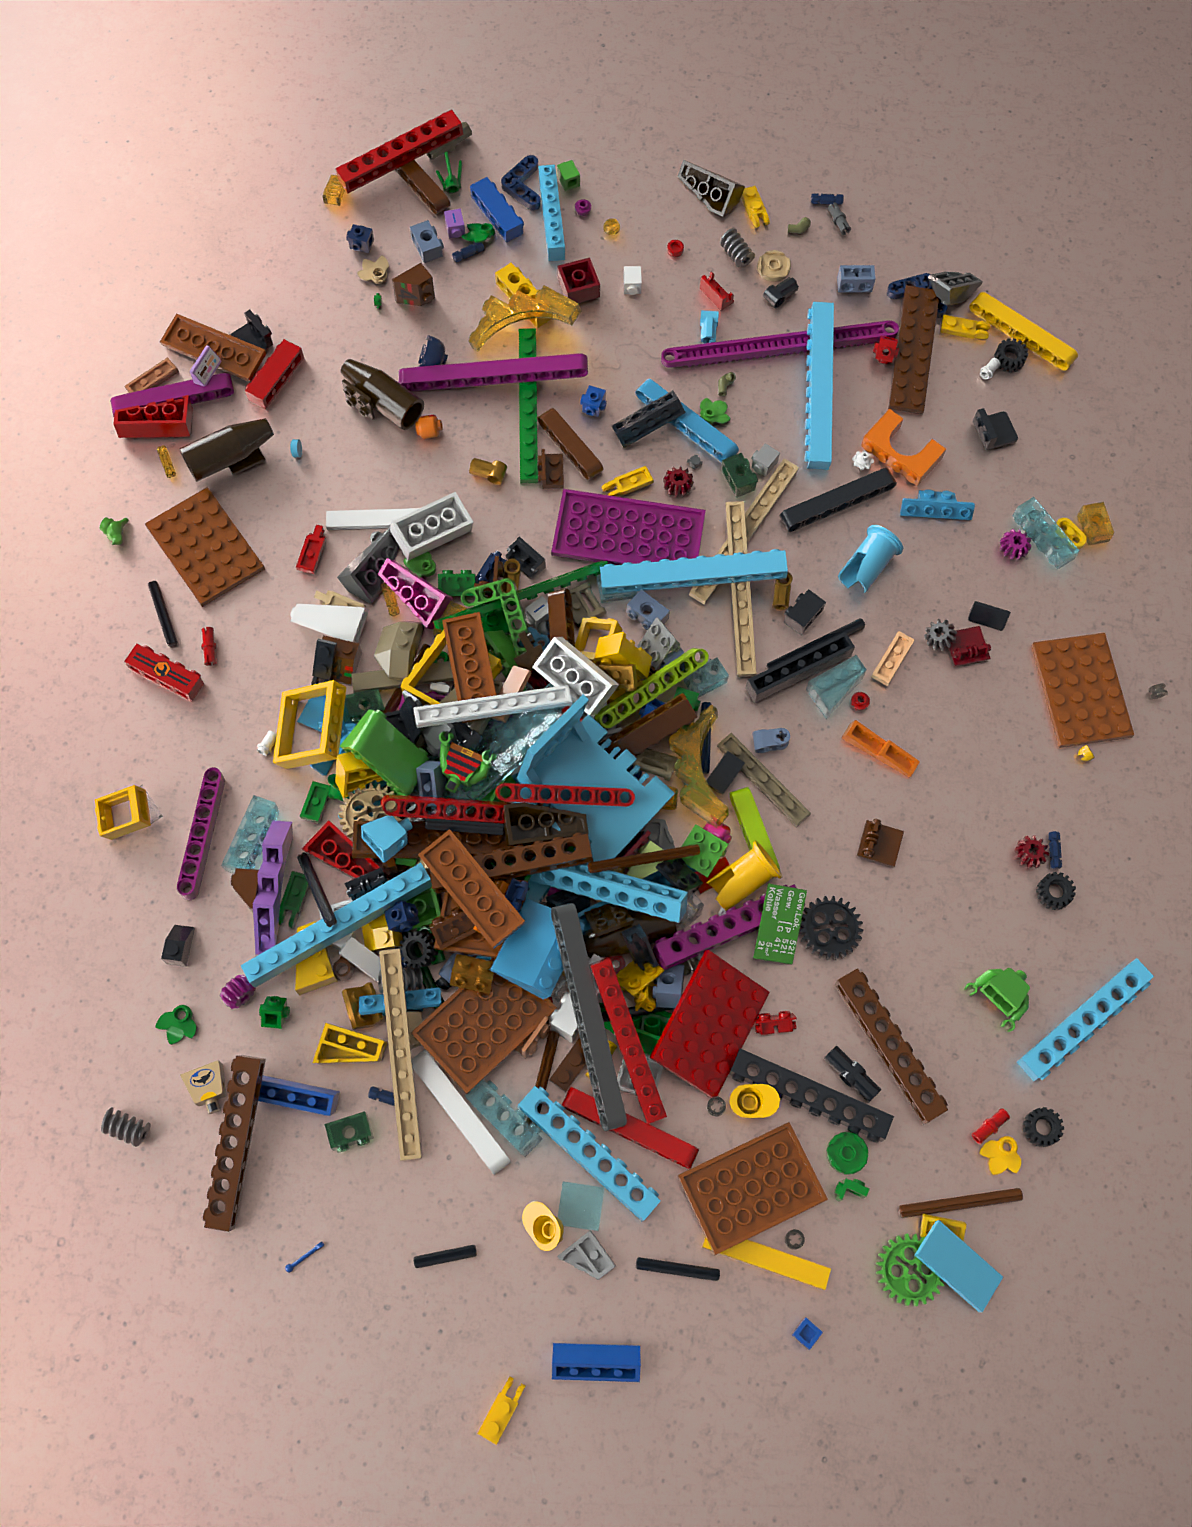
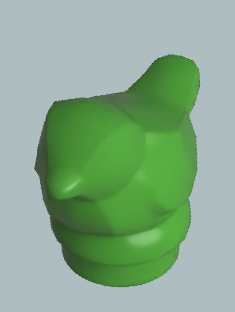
[99,517,129,545]

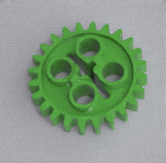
[876,1234,945,1306]

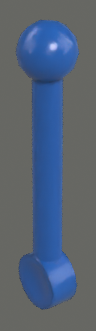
[285,1242,324,1273]

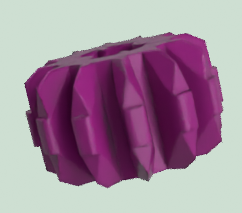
[1000,529,1031,560]
[220,974,256,1009]

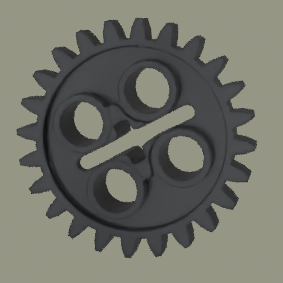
[799,896,864,960]

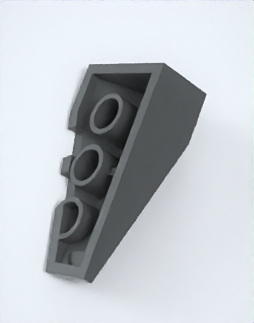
[337,528,399,603]

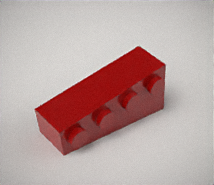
[113,395,193,438]
[302,820,389,879]

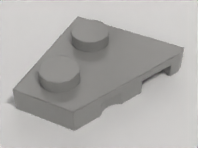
[644,818,675,850]
[557,1230,616,1280]

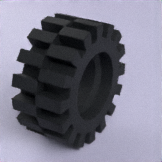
[994,338,1028,373]
[1036,872,1076,910]
[399,931,438,968]
[1023,1107,1064,1147]

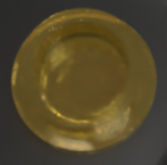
[603,218,620,235]

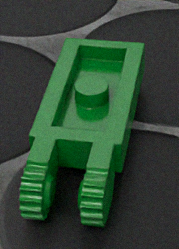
[279,871,309,928]

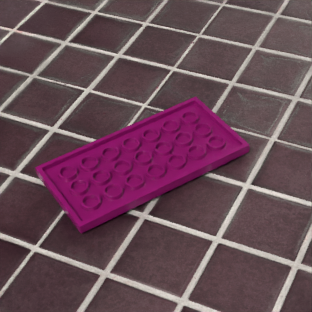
[551,489,706,565]

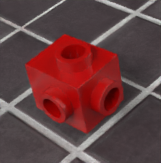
[873,335,899,364]

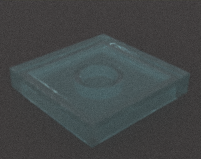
[558,1181,604,1231]

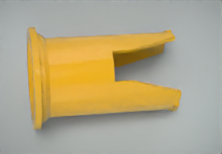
[707,840,783,911]

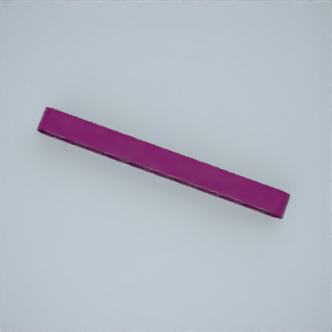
[398,353,588,392]

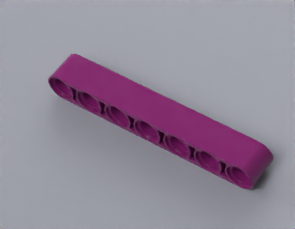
[110,373,234,417]
[177,767,225,900]

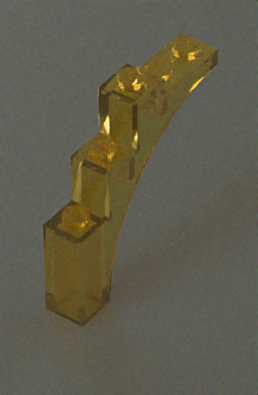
[468,285,582,351]
[669,705,729,829]

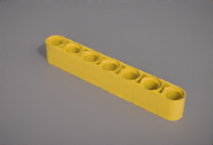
[969,292,1078,371]

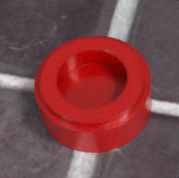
[667,240,684,257]

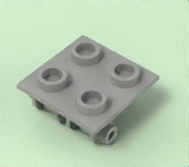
[637,617,680,670]

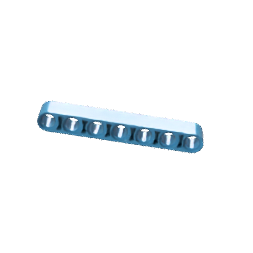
[635,379,739,464]

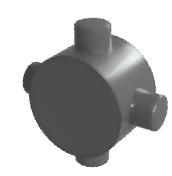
[687,455,703,469]

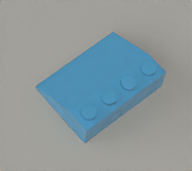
[490,899,585,999]

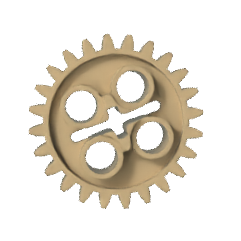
[338,783,402,838]

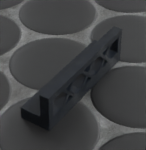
[612,390,686,448]

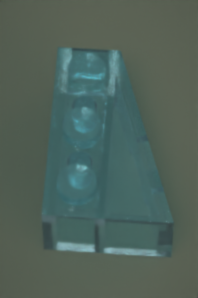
[806,655,867,720]

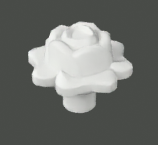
[852,450,874,470]

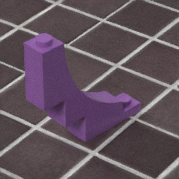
[253,820,293,955]

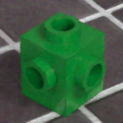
[259,996,290,1029]

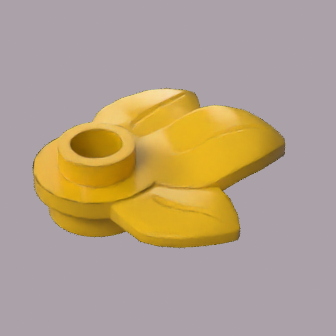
[980,1136,1021,1175]

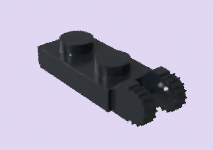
[311,639,337,685]

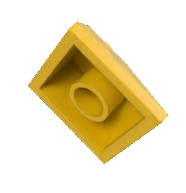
[362,914,403,952]

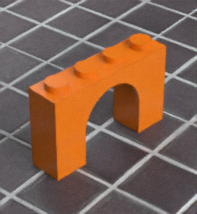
[861,409,946,486]

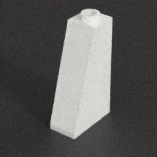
[291,604,369,643]

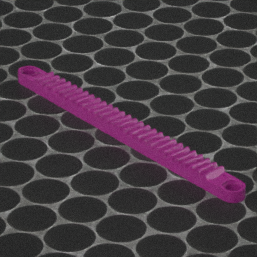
[661,320,899,368]

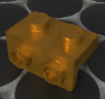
[450,954,494,993]

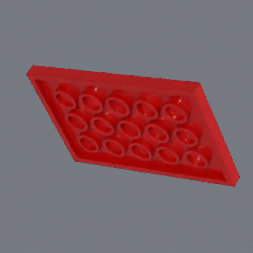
[649,950,770,1099]

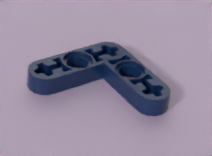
[501,155,541,211]
[887,273,948,318]

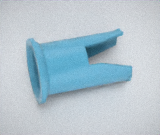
[838,525,904,593]

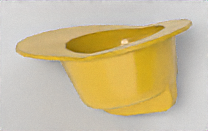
[730,1084,780,1118]
[522,1201,564,1251]

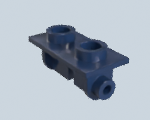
[475,551,507,584]
[505,878,530,913]

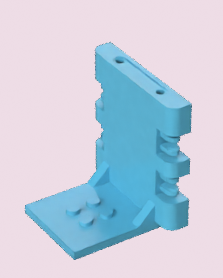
[514,694,675,864]

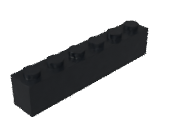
[745,632,855,704]

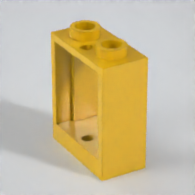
[575,617,623,666]
[95,785,151,840]

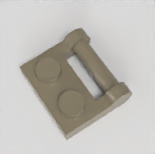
[569,582,607,627]
[633,748,678,781]

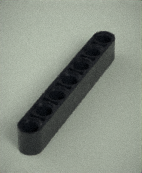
[779,468,897,532]

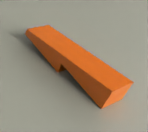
[841,720,920,777]

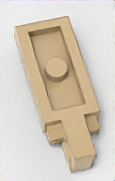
[314,590,366,608]

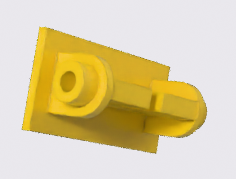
[634,981,656,1012]

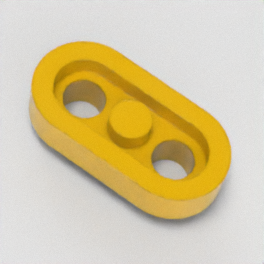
[1054,518,1086,550]

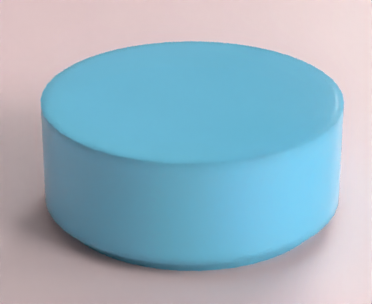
[290,439,302,458]

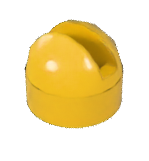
[1078,745,1095,762]

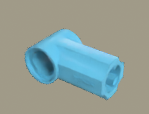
[700,310,719,344]

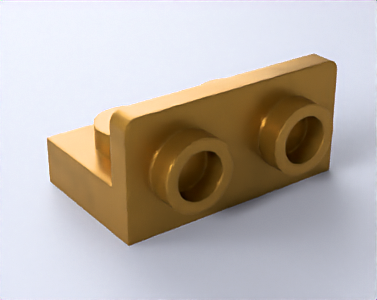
[598,664,643,691]
[342,982,383,1030]

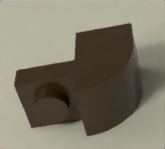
[514,630,543,671]

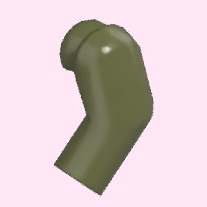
[787,217,811,234]
[718,372,736,396]

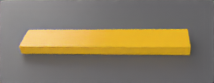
[702,1237,831,1290]

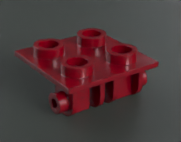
[949,626,991,666]

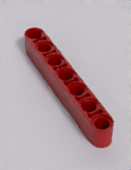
[495,783,635,807]
[381,794,512,823]
[562,1087,699,1169]

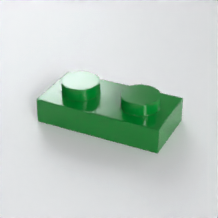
[300,781,330,824]

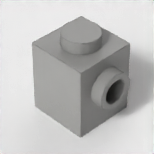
[751,443,780,477]

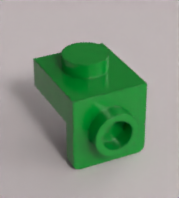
[834,1178,869,1202]

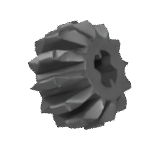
[924,619,957,651]

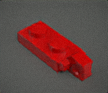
[296,524,326,574]

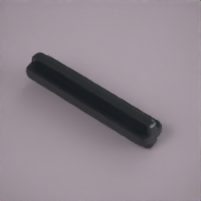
[413,1245,477,1268]

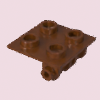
[857,819,904,867]

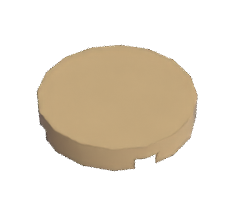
[757,250,791,282]

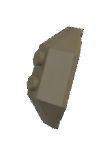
[374,621,425,680]

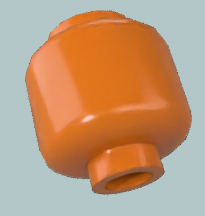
[415,414,443,439]

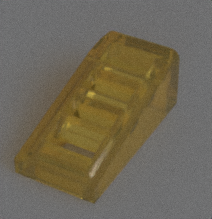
[322,175,345,206]

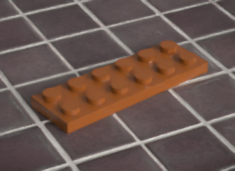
[160,313,267,382]
[442,612,497,723]
[418,829,526,949]

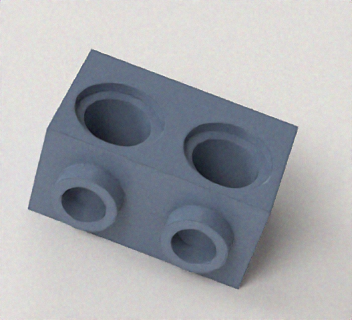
[837,265,876,292]

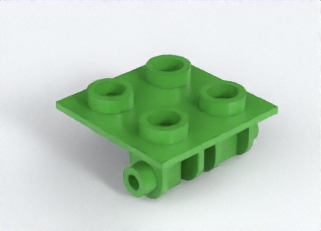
[681,824,729,878]

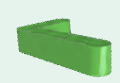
[461,578,529,655]

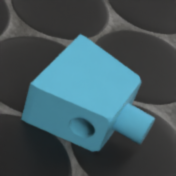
[361,815,413,863]

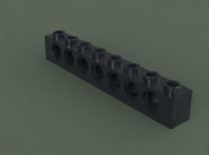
[729,1048,894,1143]

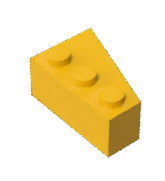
[594,632,652,680]
[335,752,383,798]
[295,921,338,995]
[312,1023,388,1063]

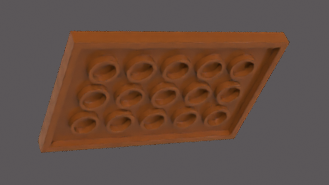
[145,487,265,607]
[1031,633,1134,748]
[411,958,557,1094]
[677,1122,828,1256]

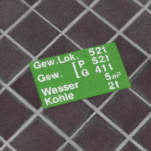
[753,883,807,964]

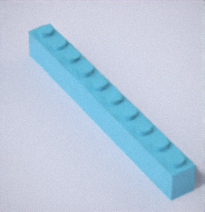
[805,302,834,470]
[600,549,788,594]
[240,863,432,988]

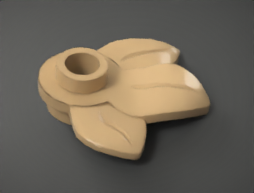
[357,255,389,283]

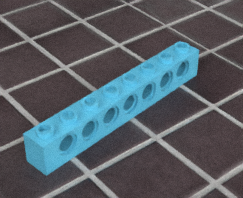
[530,853,688,923]
[1017,958,1154,1081]
[517,1086,661,1221]

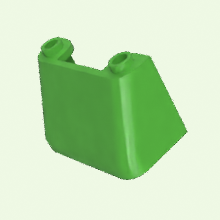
[340,710,429,796]

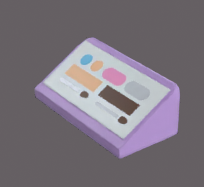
[190,346,221,386]

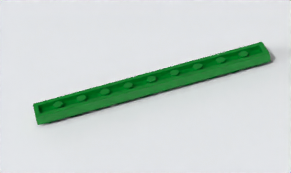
[519,328,538,483]
[433,561,608,631]

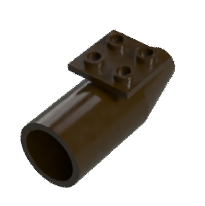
[340,359,424,430]
[179,418,274,482]
[583,903,677,958]

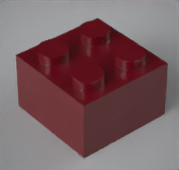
[557,257,600,306]

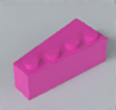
[378,558,453,630]

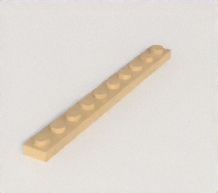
[689,459,799,605]
[725,501,757,677]
[379,949,422,1161]

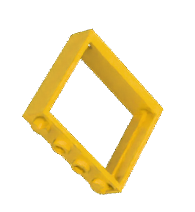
[400,630,503,706]
[273,680,347,769]

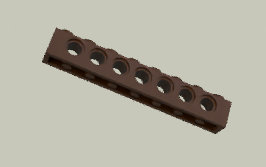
[429,833,594,894]
[834,968,948,1125]
[203,1055,266,1232]

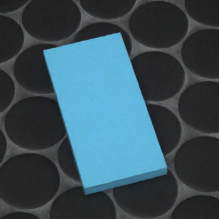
[915,1220,1003,1312]

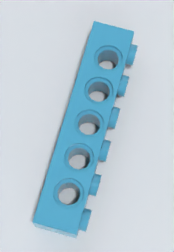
[538,165,565,261]

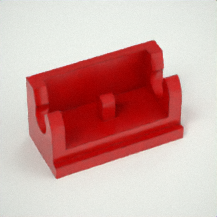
[700,271,734,311]

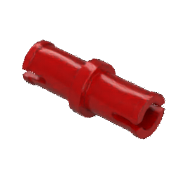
[201,627,217,666]
[971,1108,1010,1145]

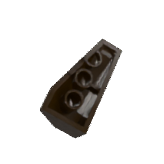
[678,160,745,217]
[503,802,589,846]

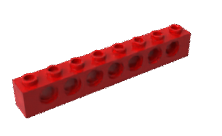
[335,109,464,194]
[590,957,667,1124]

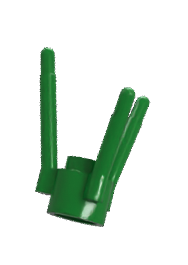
[436,152,462,194]

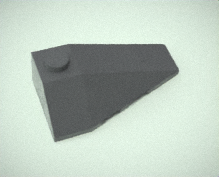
[402,690,458,759]

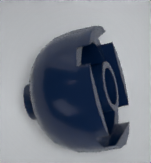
[417,335,448,367]

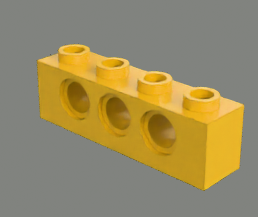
[495,263,554,328]

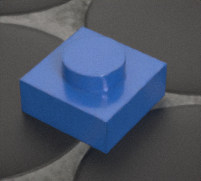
[792,1318,823,1350]

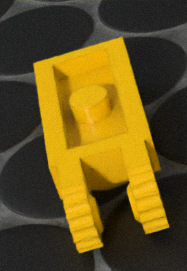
[741,186,770,228]
[940,315,991,340]
[601,466,654,497]
[477,1376,525,1445]

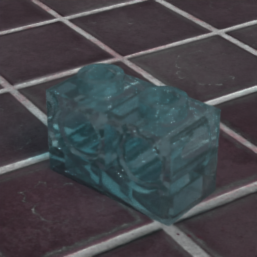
[684,658,729,698]

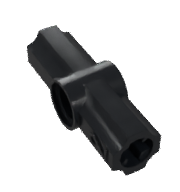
[824,1045,882,1103]

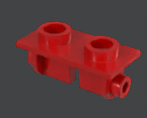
[754,1011,797,1035]

